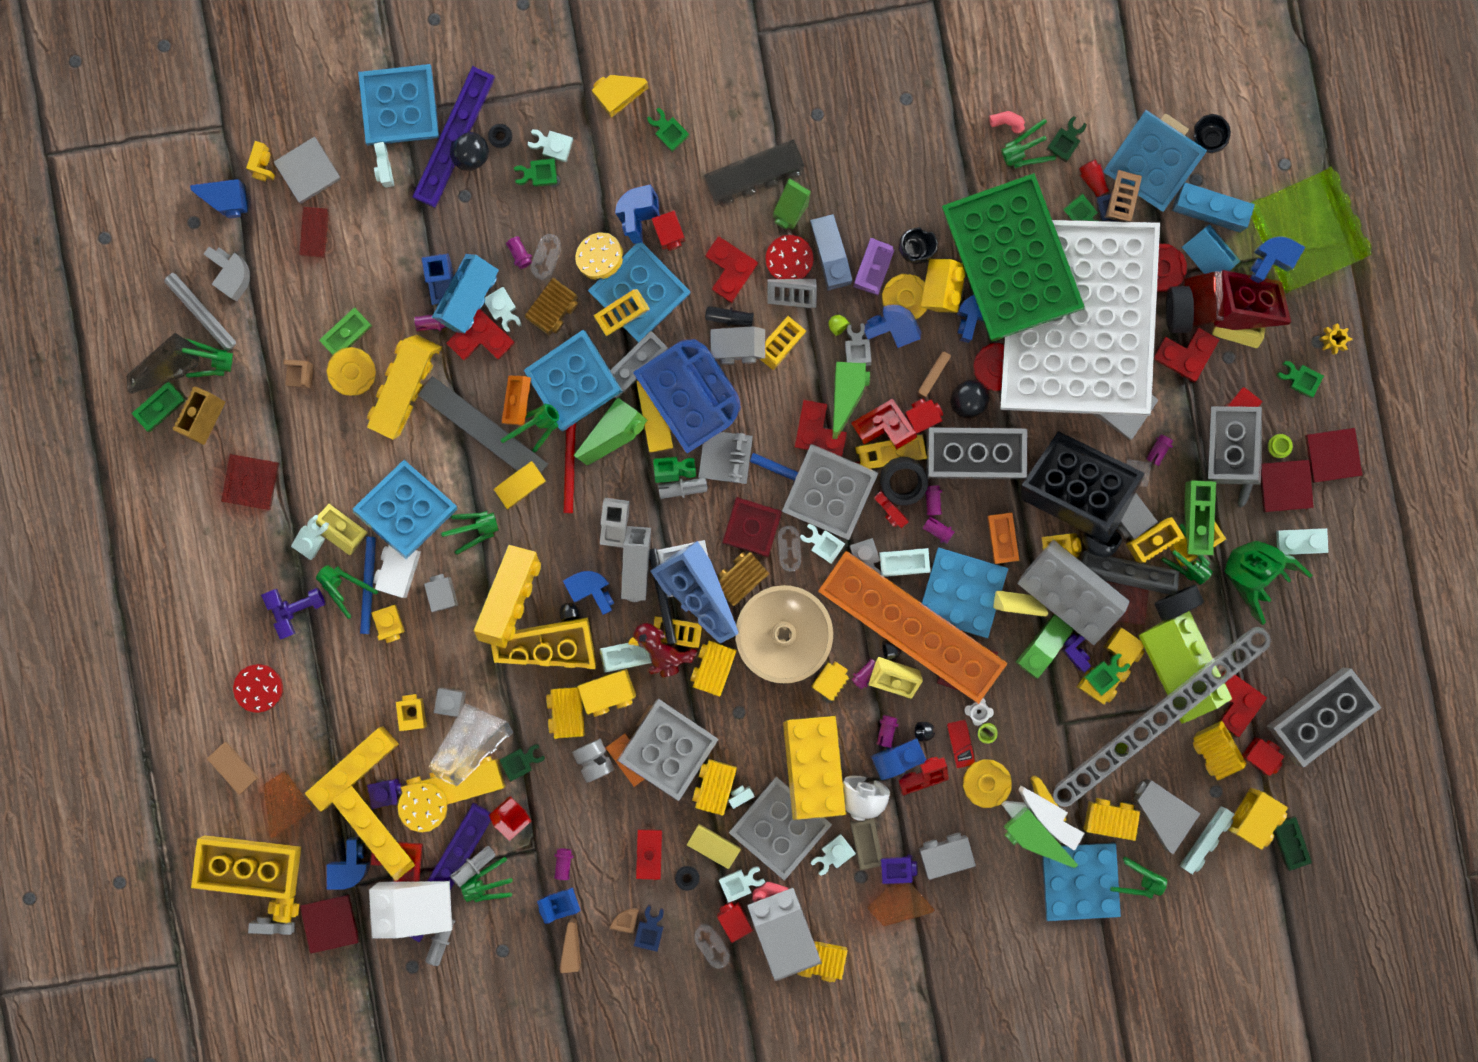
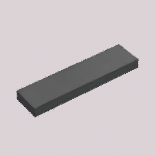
[1081,551,1180,596]

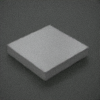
[274,136,341,204]

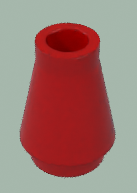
[1078,159,1109,197]

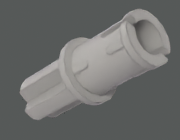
[658,478,708,499]
[450,846,495,888]
[426,919,455,966]

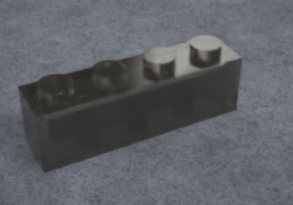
[704,139,805,207]

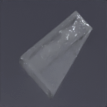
[429,703,514,786]

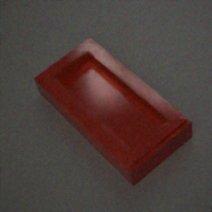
[299,207,329,258]

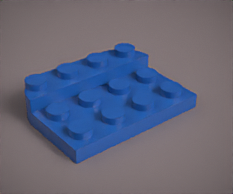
[633,339,741,453]

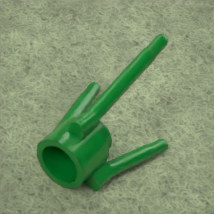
[1001,119,1056,169]
[179,337,233,378]
[500,403,559,453]
[441,511,499,555]
[1161,524,1213,585]
[316,565,378,619]
[1110,856,1167,899]
[461,857,513,903]

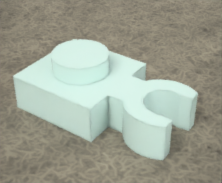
[528,130,573,162]
[374,142,394,188]
[484,287,521,333]
[291,515,329,560]
[800,524,845,564]
[811,833,856,876]
[719,866,765,903]

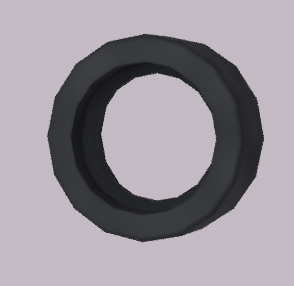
[1166,286,1194,333]
[880,457,928,506]
[1154,585,1204,621]

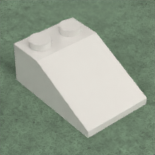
[369,881,452,938]

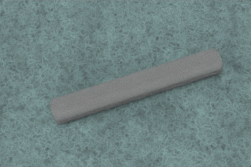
[164,273,236,351]

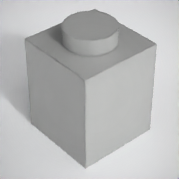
[424,574,458,612]
[434,688,466,717]

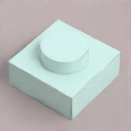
[728,785,755,809]

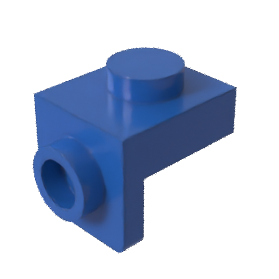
[537,888,581,924]

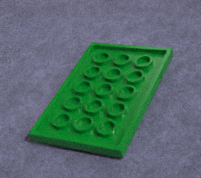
[942,173,1085,342]

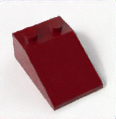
[1206,270,1291,330]

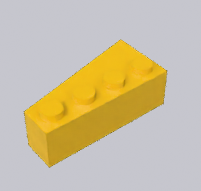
[367,334,442,440]
[491,617,597,669]

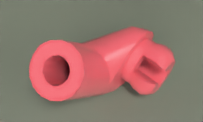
[989,111,1025,133]
[752,882,788,902]

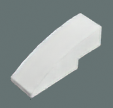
[1018,786,1084,851]

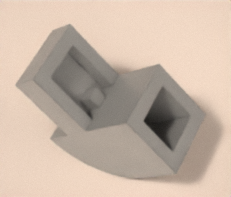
[204,247,250,301]
[600,498,630,548]

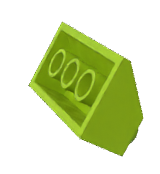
[1139,611,1232,724]

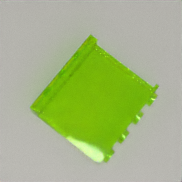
[1251,166,1372,293]

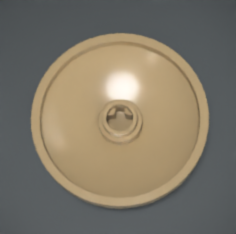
[735,585,833,683]

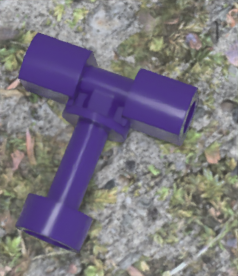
[261,587,325,640]

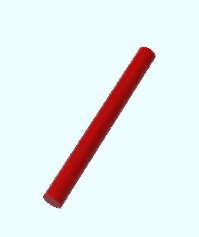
[563,423,576,514]

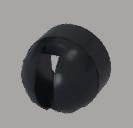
[559,603,580,622]
[882,640,901,660]
[914,722,935,742]

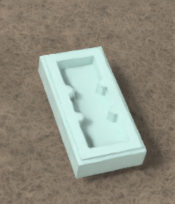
[879,548,930,577]
[599,643,652,673]

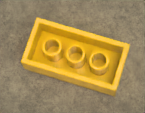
[783,716,846,820]
[191,835,301,900]

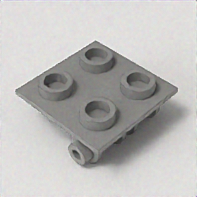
[698,432,753,484]

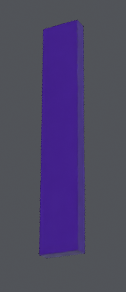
[413,66,495,208]
[409,803,491,943]

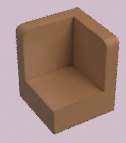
[283,359,313,388]

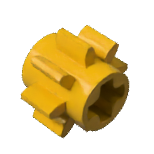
[1319,323,1352,355]
[267,897,300,923]

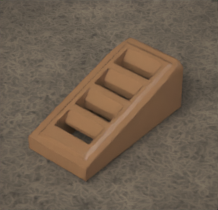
[1105,170,1142,222]
[559,919,581,973]

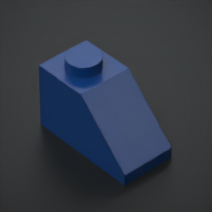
[190,179,248,218]

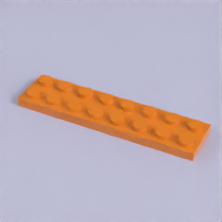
[818,551,1007,704]

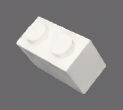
[373,545,421,598]

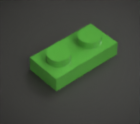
[319,307,372,355]

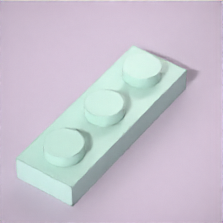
[1179,806,1234,875]

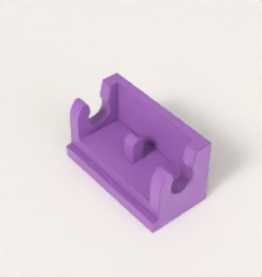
[853,238,894,296]

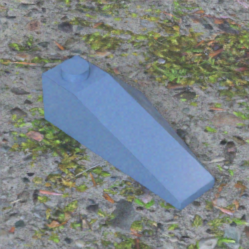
[651,541,739,643]

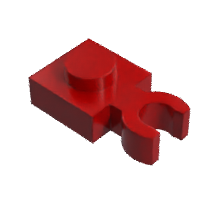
[874,491,909,529]

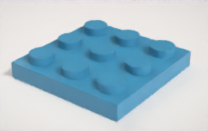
[358,64,439,146]
[1103,110,1207,212]
[588,242,691,343]
[524,330,623,431]
[352,460,457,559]
[921,548,1008,638]
[1042,842,1121,921]

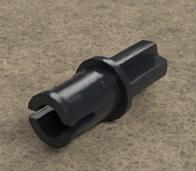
[705,306,754,327]

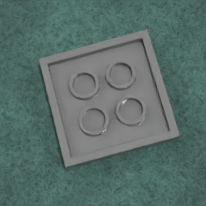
[782,444,878,540]
[617,699,718,801]
[729,776,832,881]

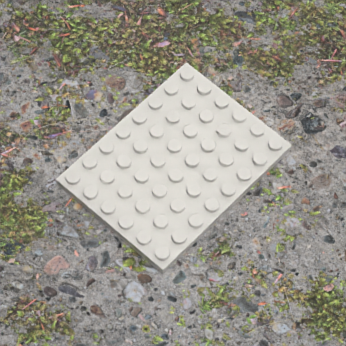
[1001,220,1160,416]

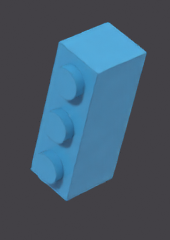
[1172,182,1255,233]
[432,254,499,333]

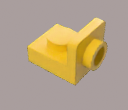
[246,141,275,182]
[1042,533,1082,557]
[372,605,405,643]

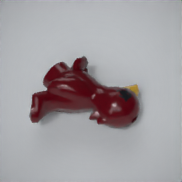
[628,623,698,677]

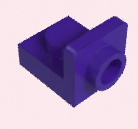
[1061,634,1091,673]
[367,778,403,809]
[881,855,918,884]

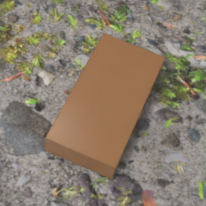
[917,351,951,399]
[207,742,259,795]

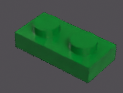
[131,382,186,432]

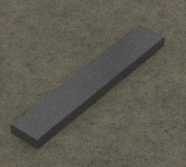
[418,376,548,473]

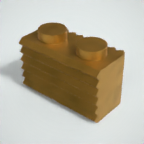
[524,278,578,336]
[173,387,226,445]
[717,552,770,606]

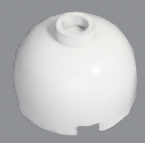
[843,776,890,821]

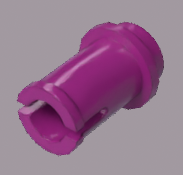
[506,236,532,269]
[414,315,446,332]
[1146,434,1173,466]
[925,485,942,516]
[922,516,955,544]
[851,659,875,690]
[876,715,899,748]
[554,848,574,880]

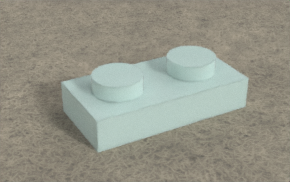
[1276,529,1328,555]

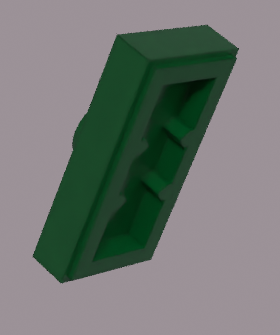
[1273,816,1312,871]

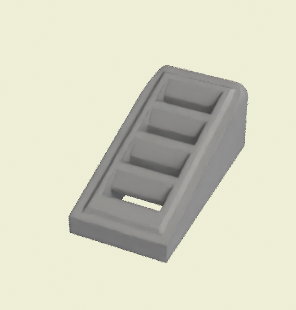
[767,279,817,308]

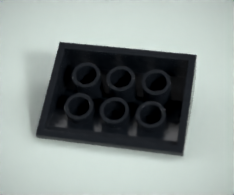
[1021,431,1145,543]

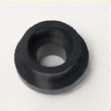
[488,124,513,148]
[675,866,700,891]

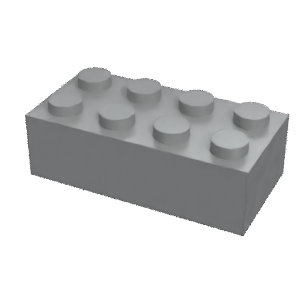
[926,427,1027,479]
[1018,540,1130,645]
[1266,668,1381,767]

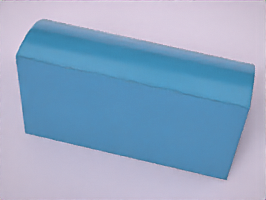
[1182,224,1240,281]

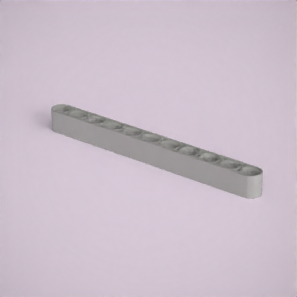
[1053,627,1270,807]

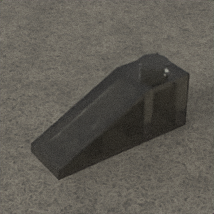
[126,333,200,394]

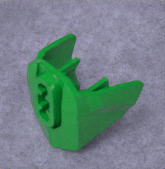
[1225,541,1313,625]

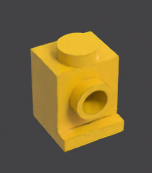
[396,694,427,731]

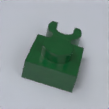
[1046,116,1087,162]
[499,744,545,782]

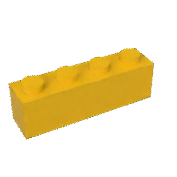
[474,545,541,648]
[304,726,399,812]
[401,756,506,804]
[332,786,415,881]

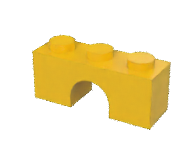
[1076,627,1145,705]

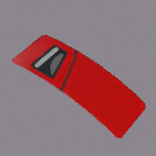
[947,720,975,768]

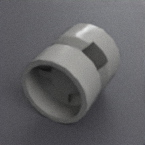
[572,738,615,783]

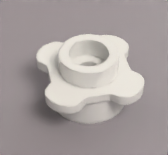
[964,698,994,726]

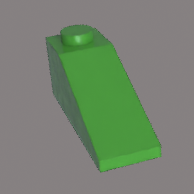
[773,179,811,230]
[832,362,870,439]
[574,398,648,466]
[1185,481,1216,555]
[1015,614,1074,679]
[1003,807,1078,868]

